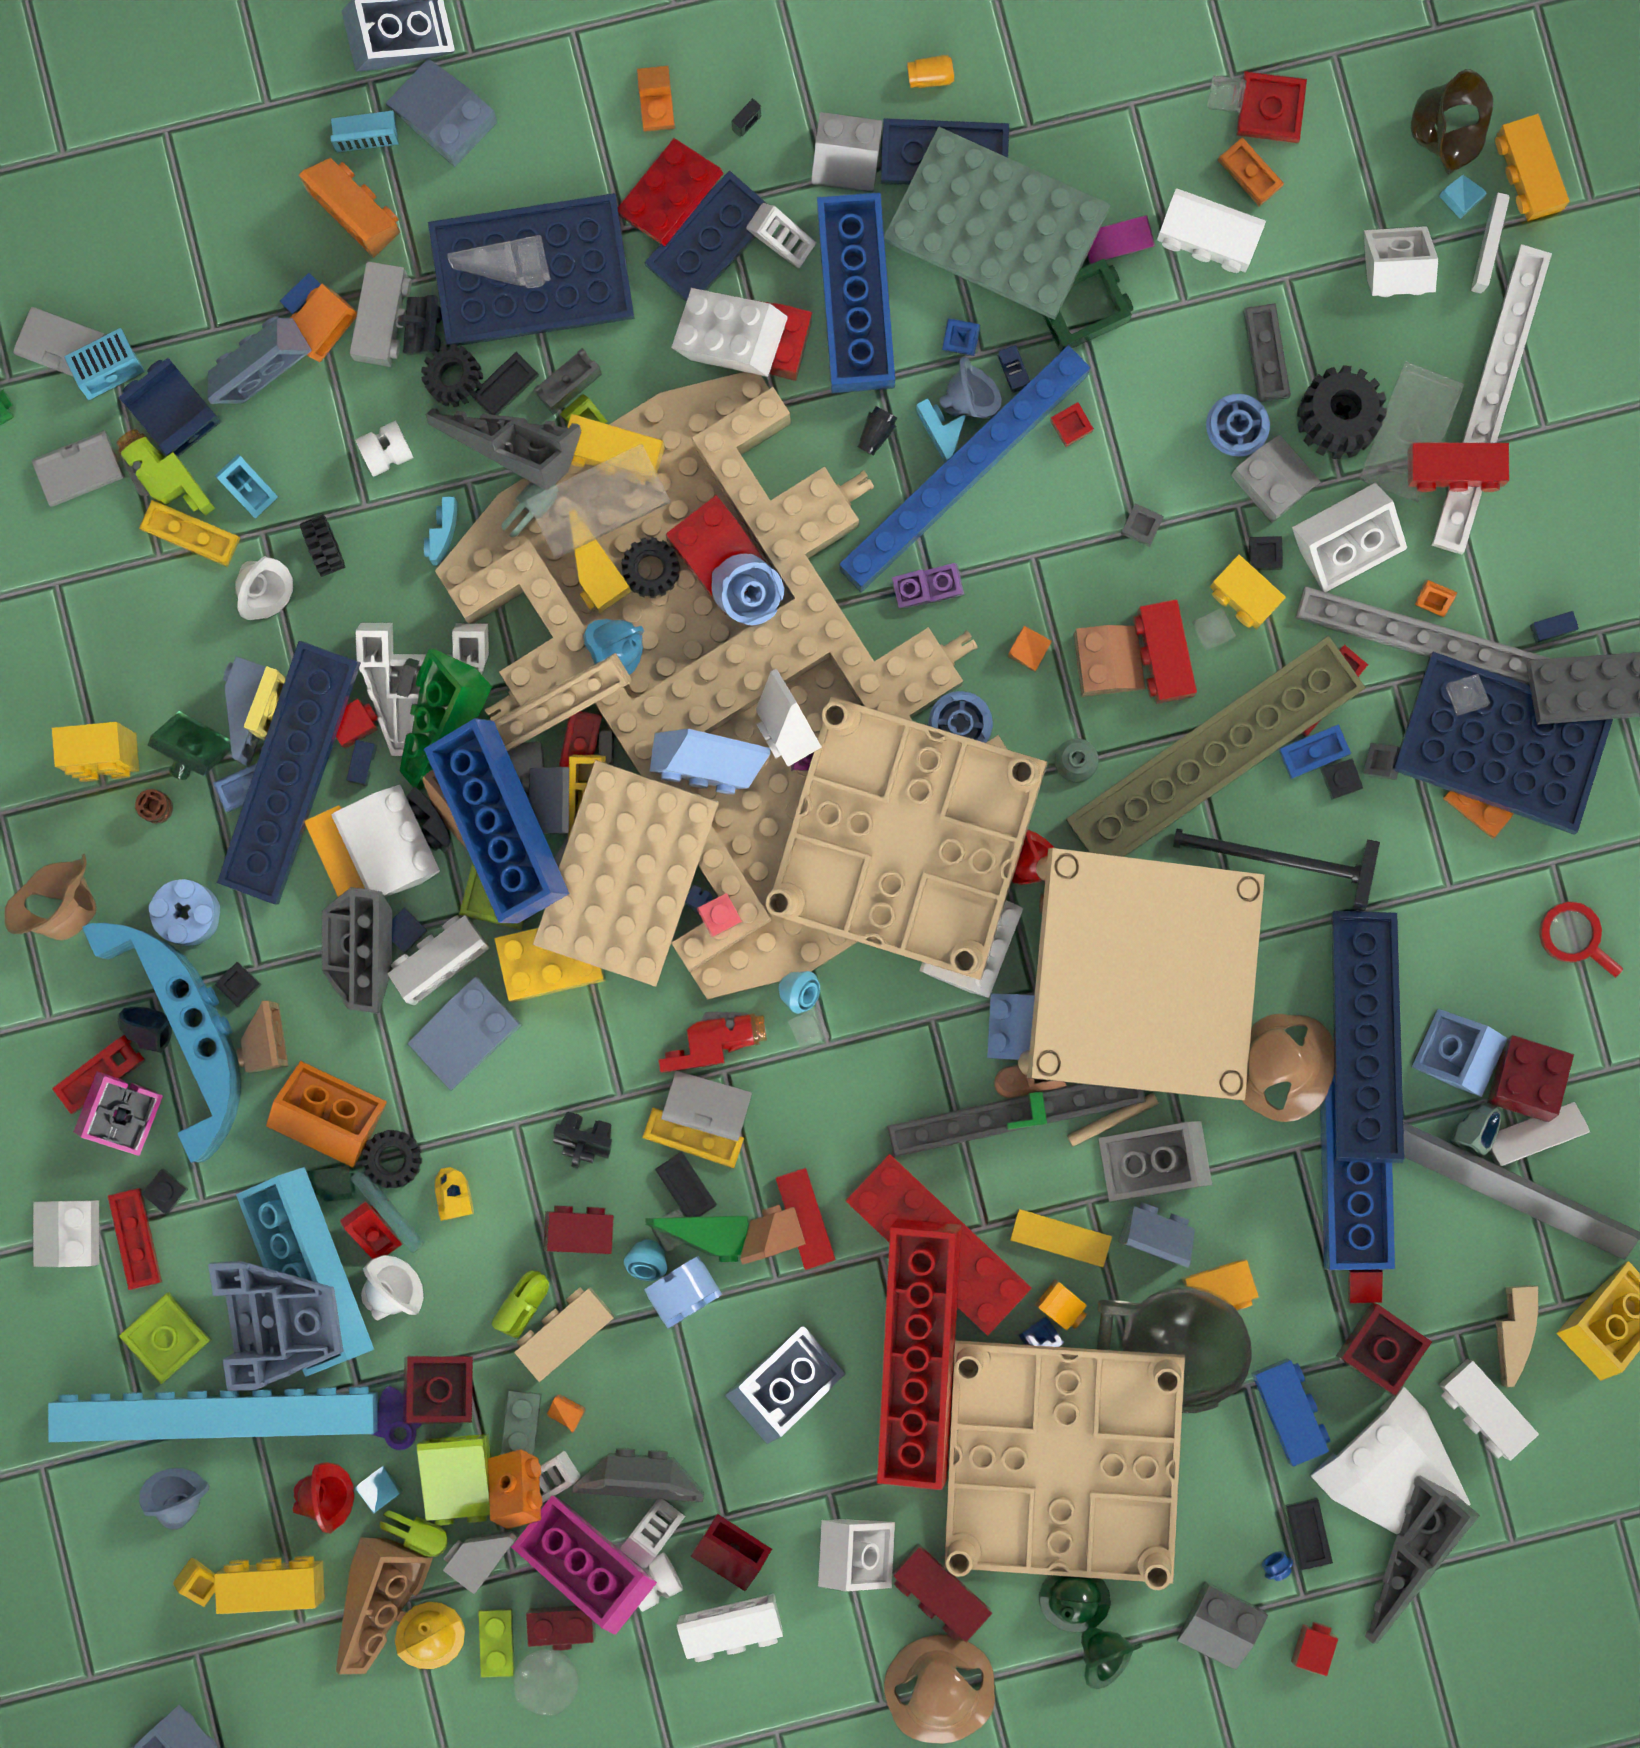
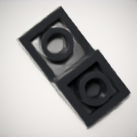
[406,787,451,853]

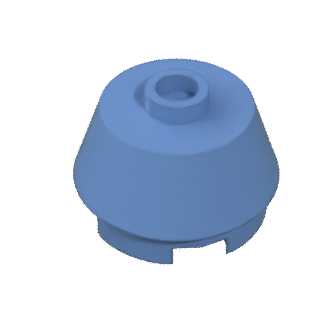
[1206,394,1270,456]
[928,691,993,743]

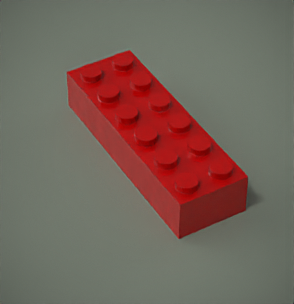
[845,1154,1032,1336]

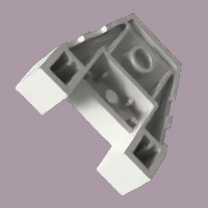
[356,623,489,756]

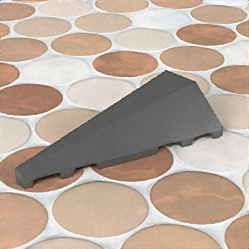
[425,408,581,491]
[1365,1475,1480,1644]

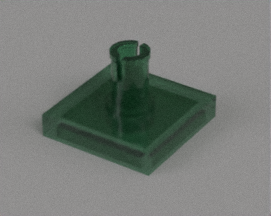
[147,711,231,780]

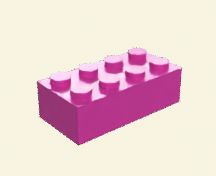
[511,1495,657,1635]

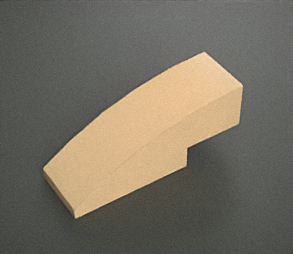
[1496,1285,1538,1387]

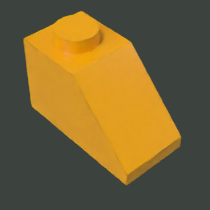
[1182,1259,1259,1311]
[1035,1280,1087,1331]

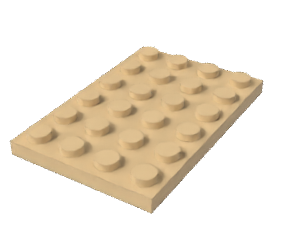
[533,760,719,987]

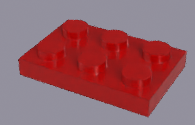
[618,138,724,246]

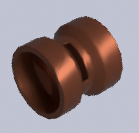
[135,789,173,824]

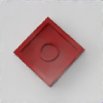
[1236,71,1307,143]

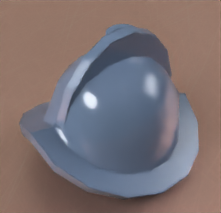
[940,357,1002,418]
[139,1468,210,1530]

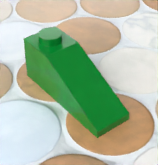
[645,1216,748,1262]

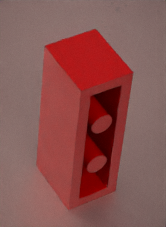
[1407,443,1509,492]
[1133,599,1197,704]

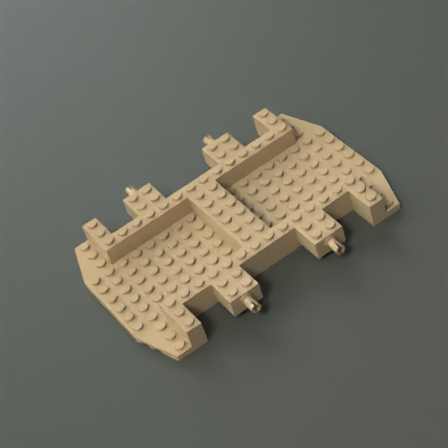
[435,372,1008,1000]

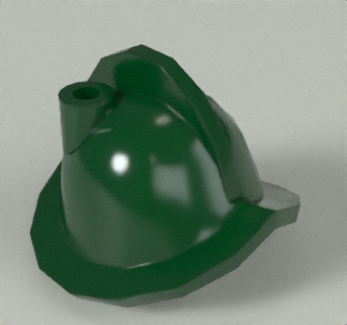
[1038,1575,1111,1632]
[1081,1627,1143,1689]

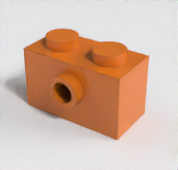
[290,284,357,362]
[488,1449,543,1529]

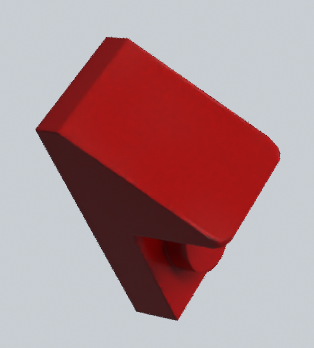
[339,1201,402,1259]

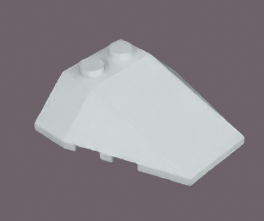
[1310,1386,1471,1534]

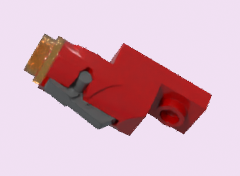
[658,1012,767,1073]

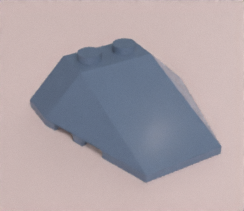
[208,1261,343,1391]

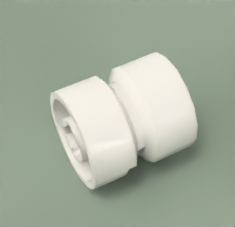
[355,420,413,477]
[638,1552,683,1612]

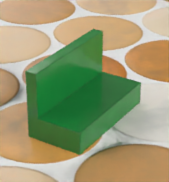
[1006,1092,1047,1130]

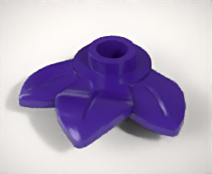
[372,1386,422,1450]

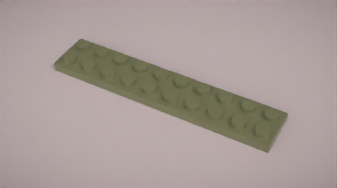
[1066,636,1366,857]

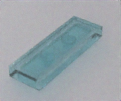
[350,1171,425,1253]

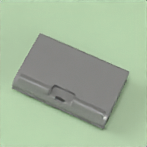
[13,307,105,377]
[32,430,125,507]
[661,1071,752,1141]

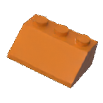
[299,158,400,258]
[266,1061,387,1167]

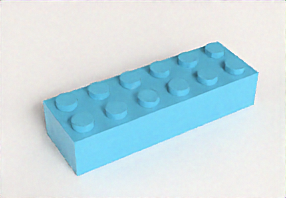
[236,1167,374,1377]

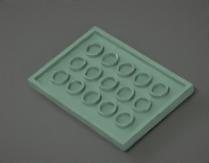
[884,127,1110,320]

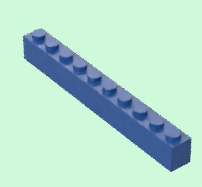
[839,345,1091,593]

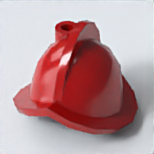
[1012,830,1055,885]
[293,1462,354,1534]

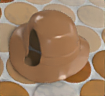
[5,853,97,940]
[1242,1014,1335,1122]
[884,1635,995,1744]

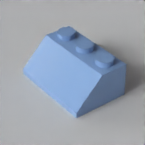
[650,729,771,794]

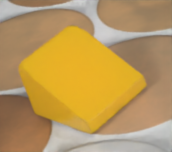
[173,1558,215,1607]

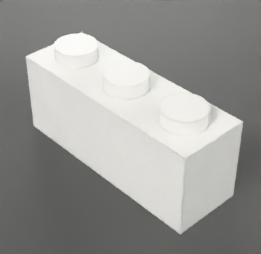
[1439,1359,1539,1461]

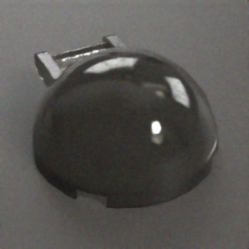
[1097,1286,1252,1413]

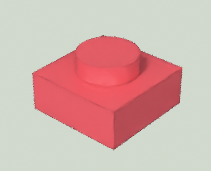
[697,893,742,937]

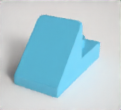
[916,398,966,463]

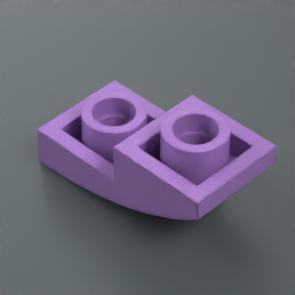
[892,563,965,609]

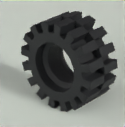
[421,344,483,407]
[300,514,345,577]
[621,537,680,598]
[361,1130,422,1188]

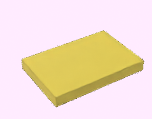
[244,666,286,741]

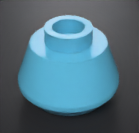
[779,971,820,1014]
[624,1239,667,1281]

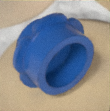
[1262,1551,1293,1581]

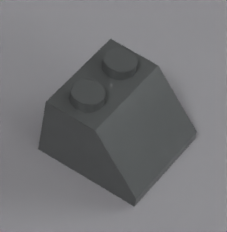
[523,767,569,834]
[1177,1581,1268,1670]

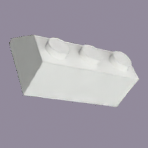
[1157,188,1266,273]
[1292,483,1407,592]
[331,785,440,897]
[919,900,1023,998]
[388,915,491,1006]
[677,1594,783,1662]

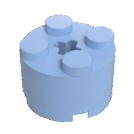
[712,554,784,626]
[149,879,220,946]
[644,1256,722,1329]

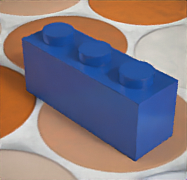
[1251,1358,1331,1466]

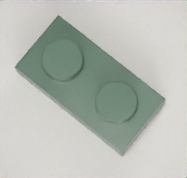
[501,1390,542,1456]

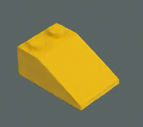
[1556,1261,1640,1381]

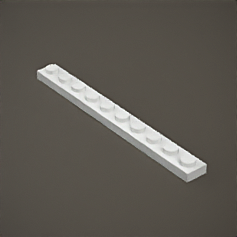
[1431,244,1552,555]

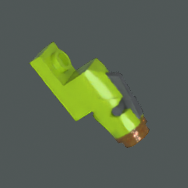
[116,429,216,516]

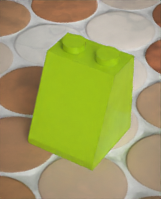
[417,1434,490,1525]

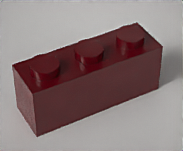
[892,1543,992,1643]

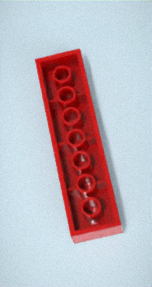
[877,1219,961,1490]

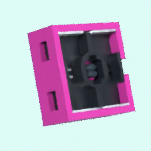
[73,1071,163,1156]

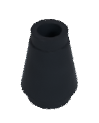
[857,406,897,456]

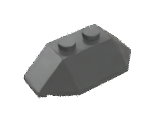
[322,887,392,1013]
[572,1448,704,1502]

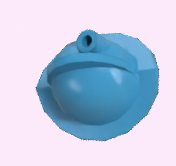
[583,619,645,675]

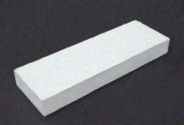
[1471,193,1510,293]

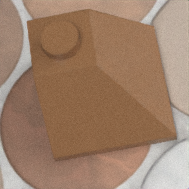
[237,1000,289,1073]

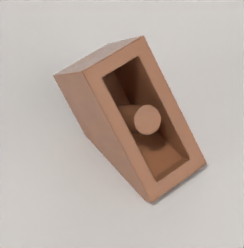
[740,1205,806,1265]

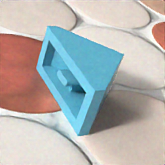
[215,454,278,518]

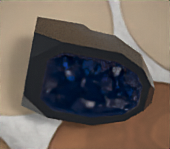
[117,1006,172,1053]

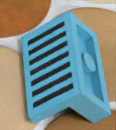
[330,110,399,153]
[64,328,145,400]

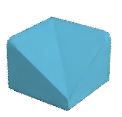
[1439,175,1487,219]
[355,1466,403,1514]

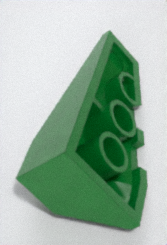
[399,649,492,790]

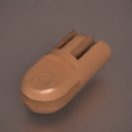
[994,1064,1066,1098]

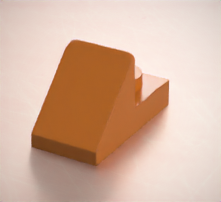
[637,66,675,132]

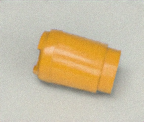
[907,55,954,88]

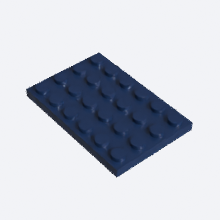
[428,193,635,347]
[1393,651,1613,835]

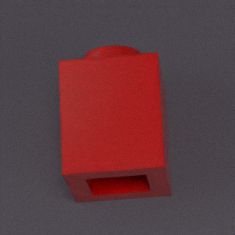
[336,699,379,749]
[1291,1622,1339,1676]

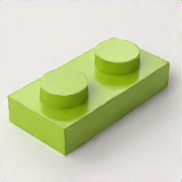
[479,1608,514,1678]

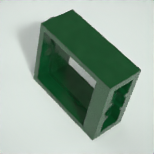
[1042,258,1134,353]

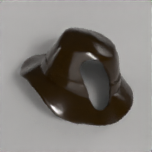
[1411,69,1493,174]

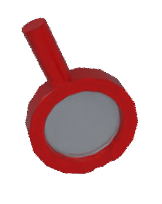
[1539,902,1624,978]

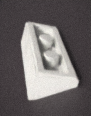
[1490,1102,1590,1166]

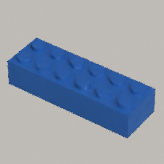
[817,193,895,393]
[424,718,570,924]
[1320,1074,1395,1270]

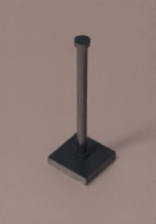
[1173,828,1380,911]

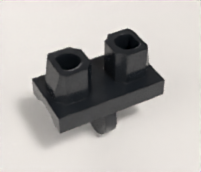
[397,295,442,355]
[553,1112,612,1169]

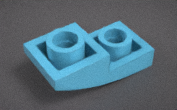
[424,497,458,566]

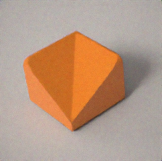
[1007,626,1052,672]
[547,1394,586,1433]

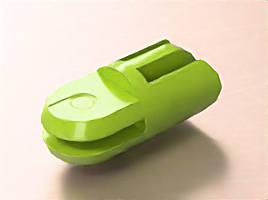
[492,1270,549,1339]
[379,1510,448,1557]

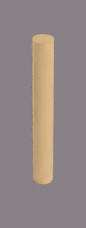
[1067,1093,1159,1147]

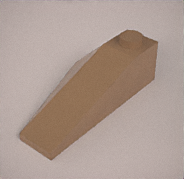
[336,1538,433,1674]

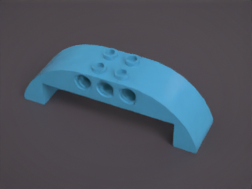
[82,923,241,1163]

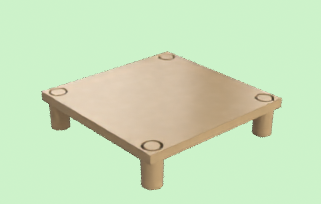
[766,697,1048,980]
[1018,848,1265,1101]
[944,1341,1185,1590]

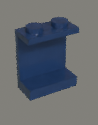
[119,358,221,457]

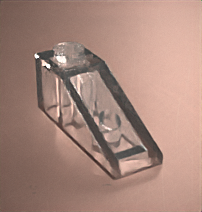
[447,235,551,288]

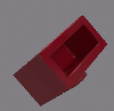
[543,1205,614,1254]
[691,1513,772,1591]
[526,1606,596,1651]

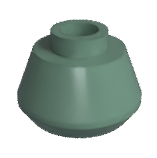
[1055,738,1099,782]

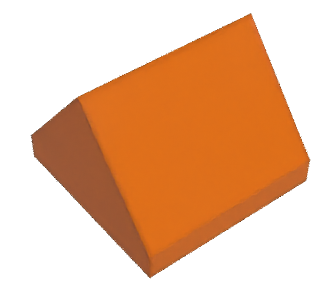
[1415,580,1457,617]

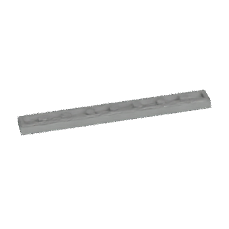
[1295,586,1550,685]

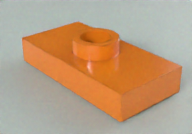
[1218,137,1284,207]

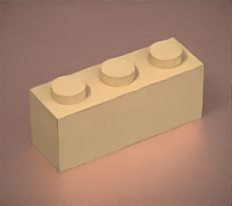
[514,1287,616,1382]

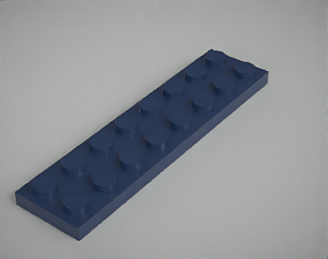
[217,641,361,905]
[1331,911,1404,1163]

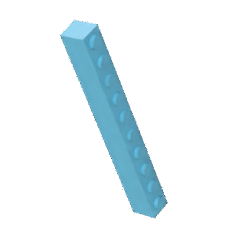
[48,1386,378,1442]

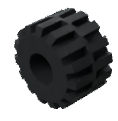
[1297,365,1387,459]

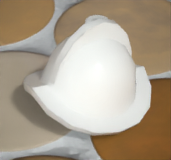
[235,556,293,620]
[361,1255,424,1321]

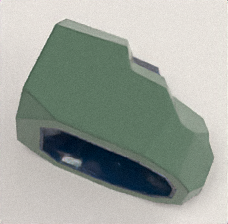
[1451,1103,1501,1157]

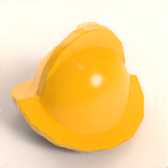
[395,1602,465,1669]

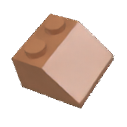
[1073,625,1145,697]

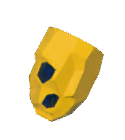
[435,1167,474,1221]

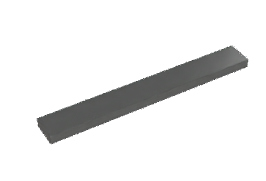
[887,1083,1146,1157]
[1403,1122,1640,1260]

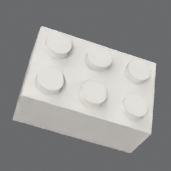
[671,288,788,377]

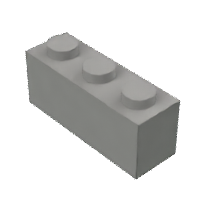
[350,261,412,367]

